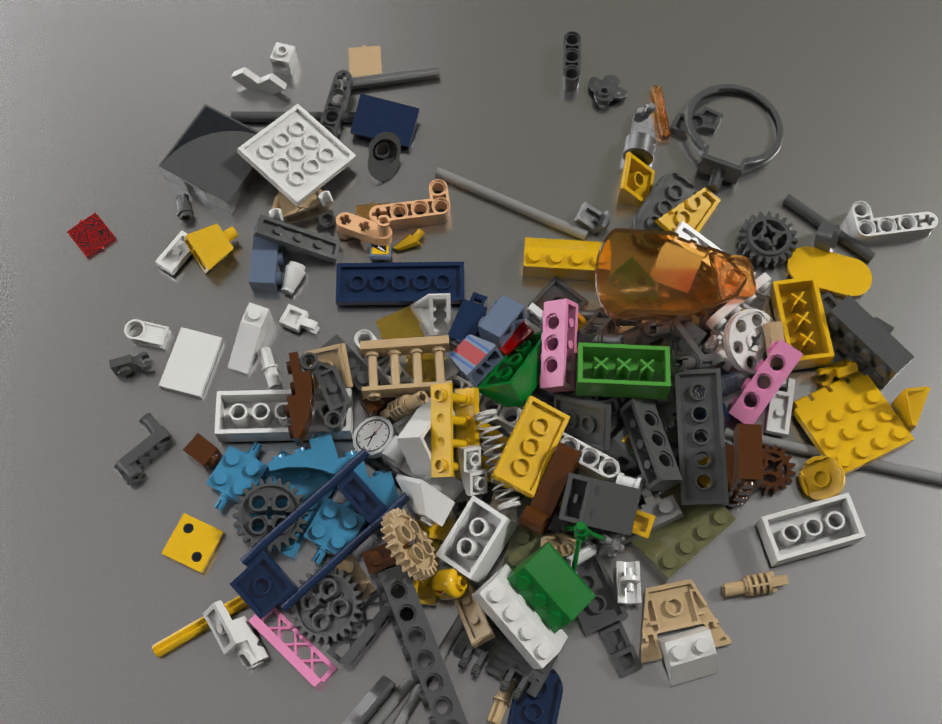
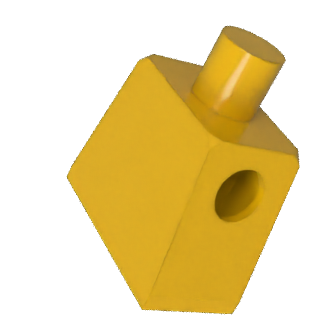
[183,224,238,274]

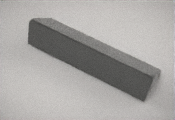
[342,675,396,724]

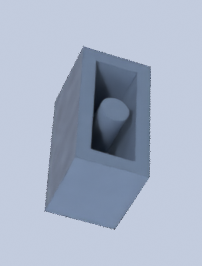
[478,295,526,348]

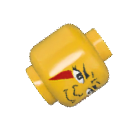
[431,568,468,600]

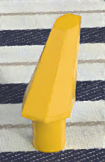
[393,228,425,251]

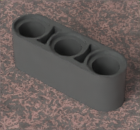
[562,31,581,91]

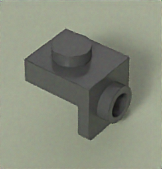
[574,202,612,234]

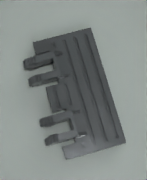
[452,617,559,700]

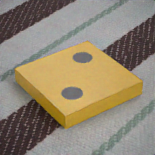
[161,513,225,574]

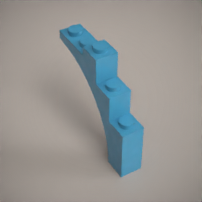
[267,432,403,510]

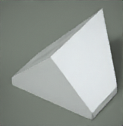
[409,293,451,335]

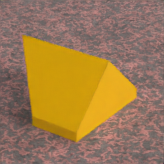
[891,386,930,432]

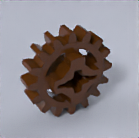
[756,444,796,494]

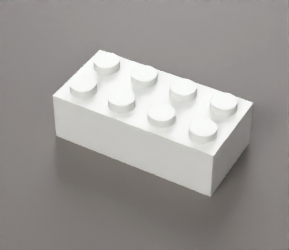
[756,492,866,567]

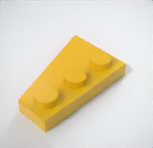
[654,187,721,236]

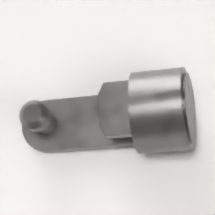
[623,102,656,165]

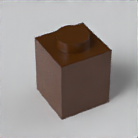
[183,433,222,472]

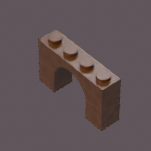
[725,424,763,507]

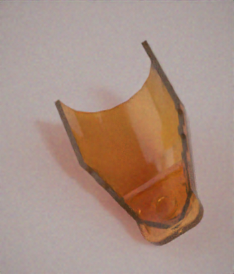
[595,228,756,321]

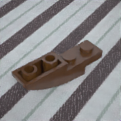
[284,351,314,446]

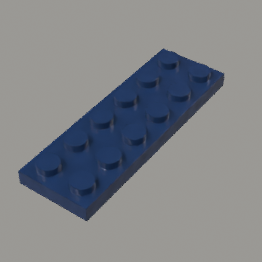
[336,261,464,305]

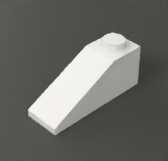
[228,302,273,375]

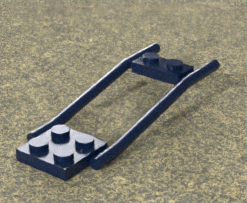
[230,448,410,620]

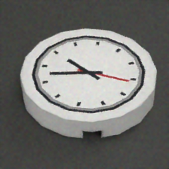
[352,416,396,459]

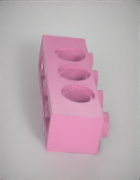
[539,298,578,393]
[728,339,803,424]

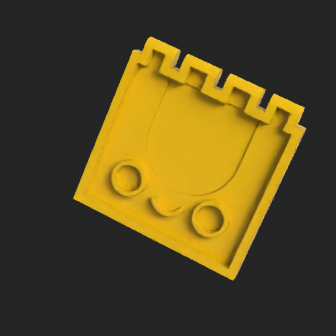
[792,371,914,475]

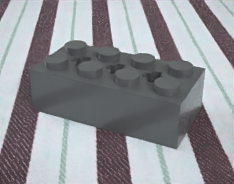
[826,295,914,388]

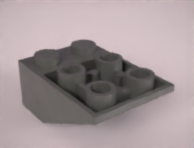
[559,473,642,536]

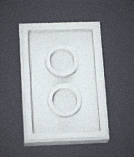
[159,327,223,399]

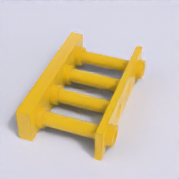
[430,383,480,480]

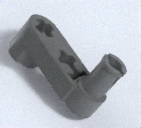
[114,413,172,485]

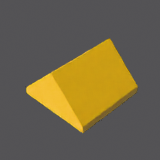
[617,152,655,207]

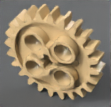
[380,508,438,581]

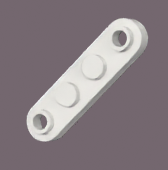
[705,272,772,330]

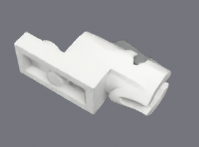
[203,600,269,670]

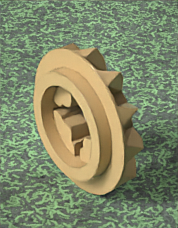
[540,532,576,557]

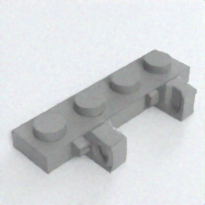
[592,487,684,556]

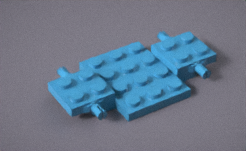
[206,441,366,565]

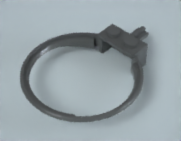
[684,84,784,192]

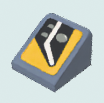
[369,243,392,260]

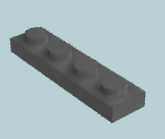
[254,214,341,263]

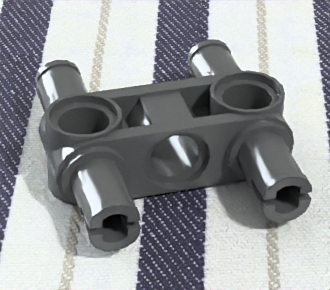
[577,304,643,346]

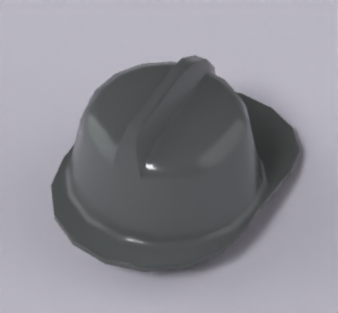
[368,132,401,181]

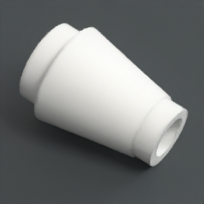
[281,261,306,294]

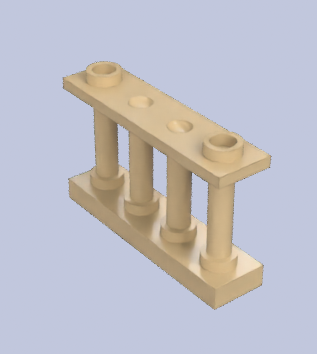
[360,335,452,401]

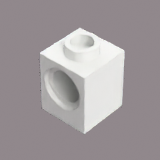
[270,42,298,76]

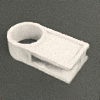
[124,319,171,349]

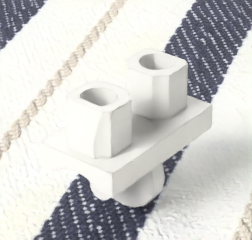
[615,561,642,604]

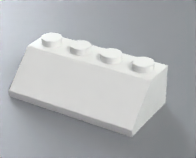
[471,564,568,669]

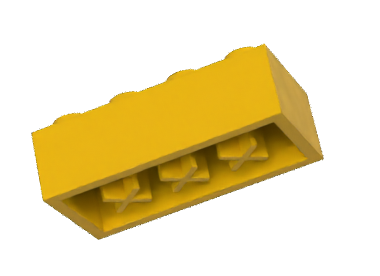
[769,276,835,370]

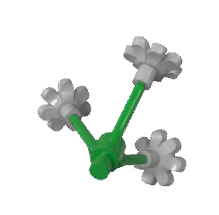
[547,512,625,574]

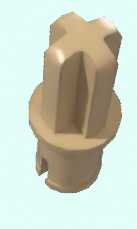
[487,676,517,724]

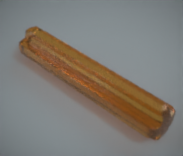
[651,85,671,140]

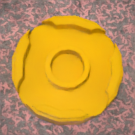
[799,455,846,501]

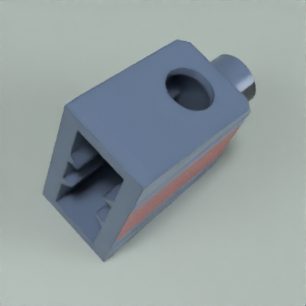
[449,334,504,387]

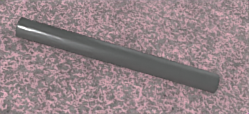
[783,194,876,262]

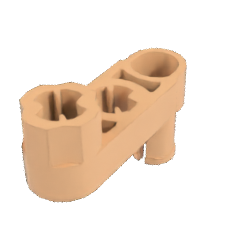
[336,212,393,246]

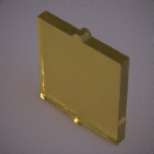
[375,306,425,339]

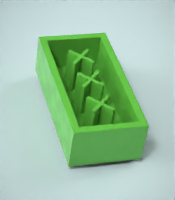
[576,342,671,399]

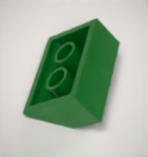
[507,541,596,633]

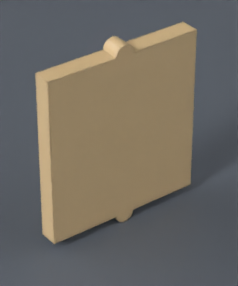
[348,45,382,77]

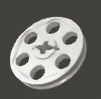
[723,308,774,375]

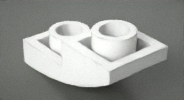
[458,445,487,496]

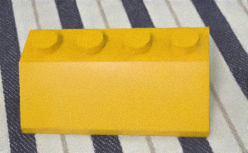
[523,237,610,282]

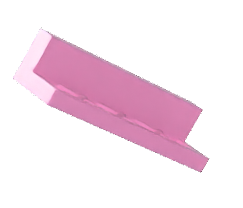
[249,607,337,690]

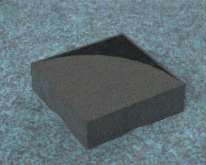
[159,104,260,214]

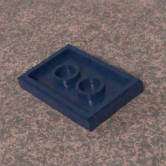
[350,94,420,149]

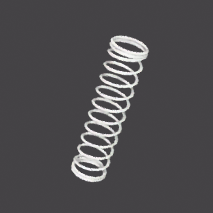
[473,409,522,511]

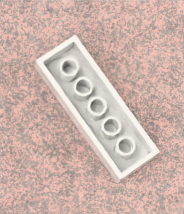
[214,388,353,442]

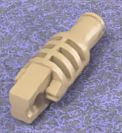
[379,391,428,422]
[722,571,789,597]

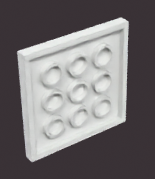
[237,104,356,207]

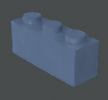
[249,225,284,292]

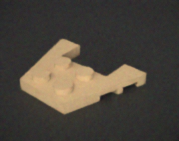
[640,579,732,664]

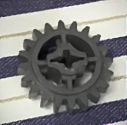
[738,211,798,268]

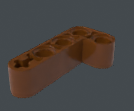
[518,442,582,535]

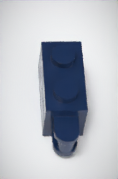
[448,292,488,345]

